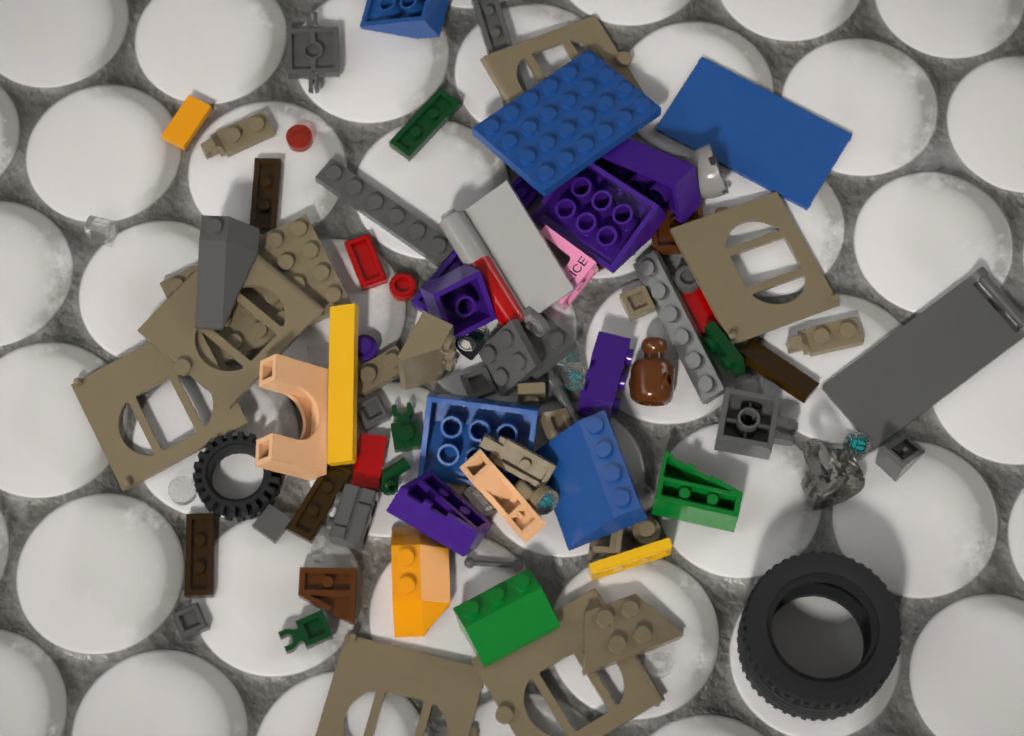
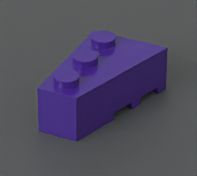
[578,331,634,420]
[386,470,493,557]

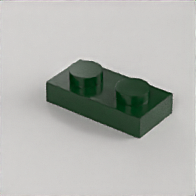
[704,321,745,378]

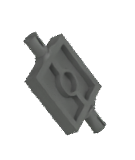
[286,11,340,94]

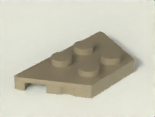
[582,594,683,676]

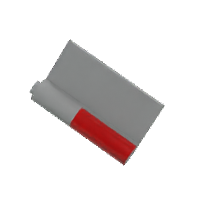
[439,180,575,328]

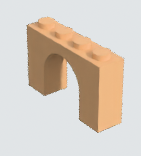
[255,353,329,481]

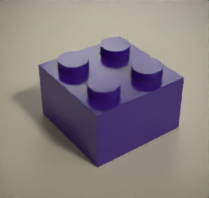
[419,264,497,340]

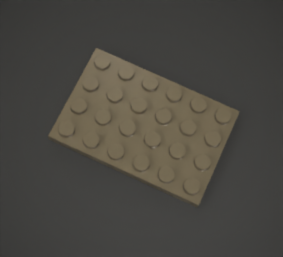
[160,214,352,365]

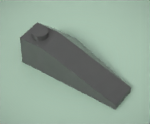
[195,215,260,330]

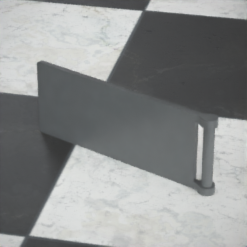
[822,267,1024,449]

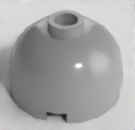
[686,144,729,199]

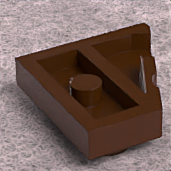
[298,567,357,625]

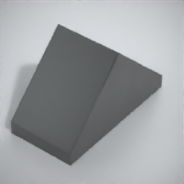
[875,433,925,482]

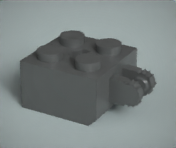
[714,387,798,460]

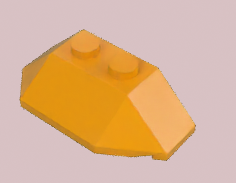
[391,526,451,638]

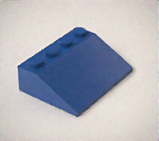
[360,0,449,39]
[418,392,540,486]
[535,410,648,551]

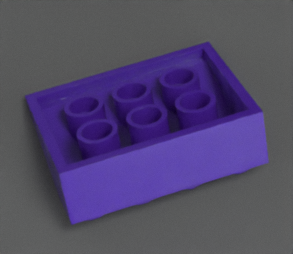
[531,163,667,273]

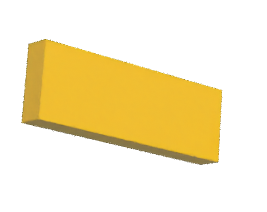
[588,537,673,581]

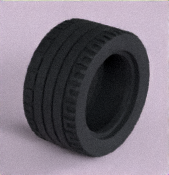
[737,551,903,721]

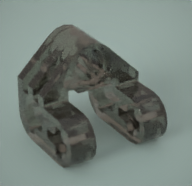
[801,438,865,511]

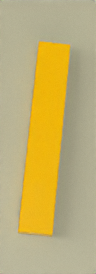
[327,303,359,466]

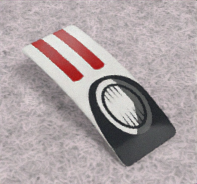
[455,334,484,360]

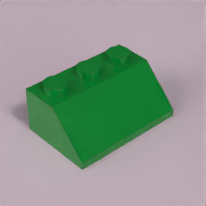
[453,568,560,668]

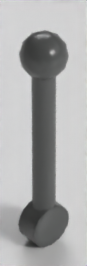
[464,557,523,572]

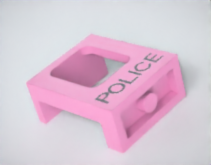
[539,225,599,311]

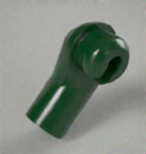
[380,457,411,495]

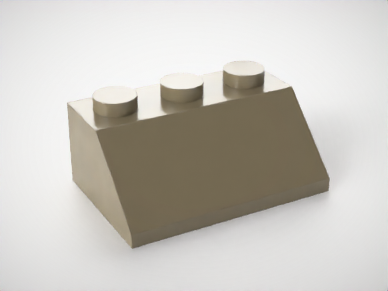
[397,311,458,390]

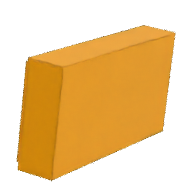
[161,95,212,151]

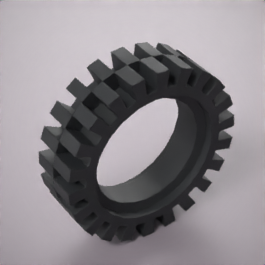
[193,431,282,521]

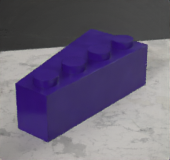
[594,138,702,224]

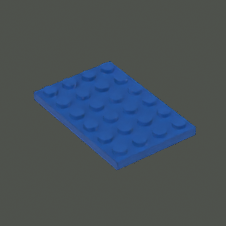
[472,49,662,197]

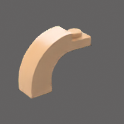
[459,449,547,543]

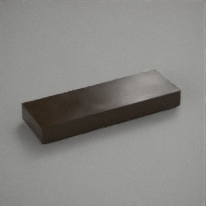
[250,158,282,234]
[739,338,820,403]
[287,465,353,544]
[184,513,216,598]

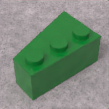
[651,450,743,533]

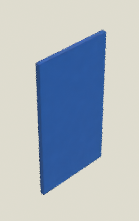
[655,57,852,210]

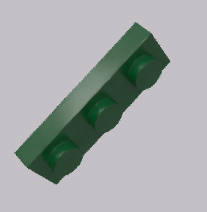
[389,88,460,162]

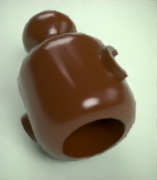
[628,337,675,406]

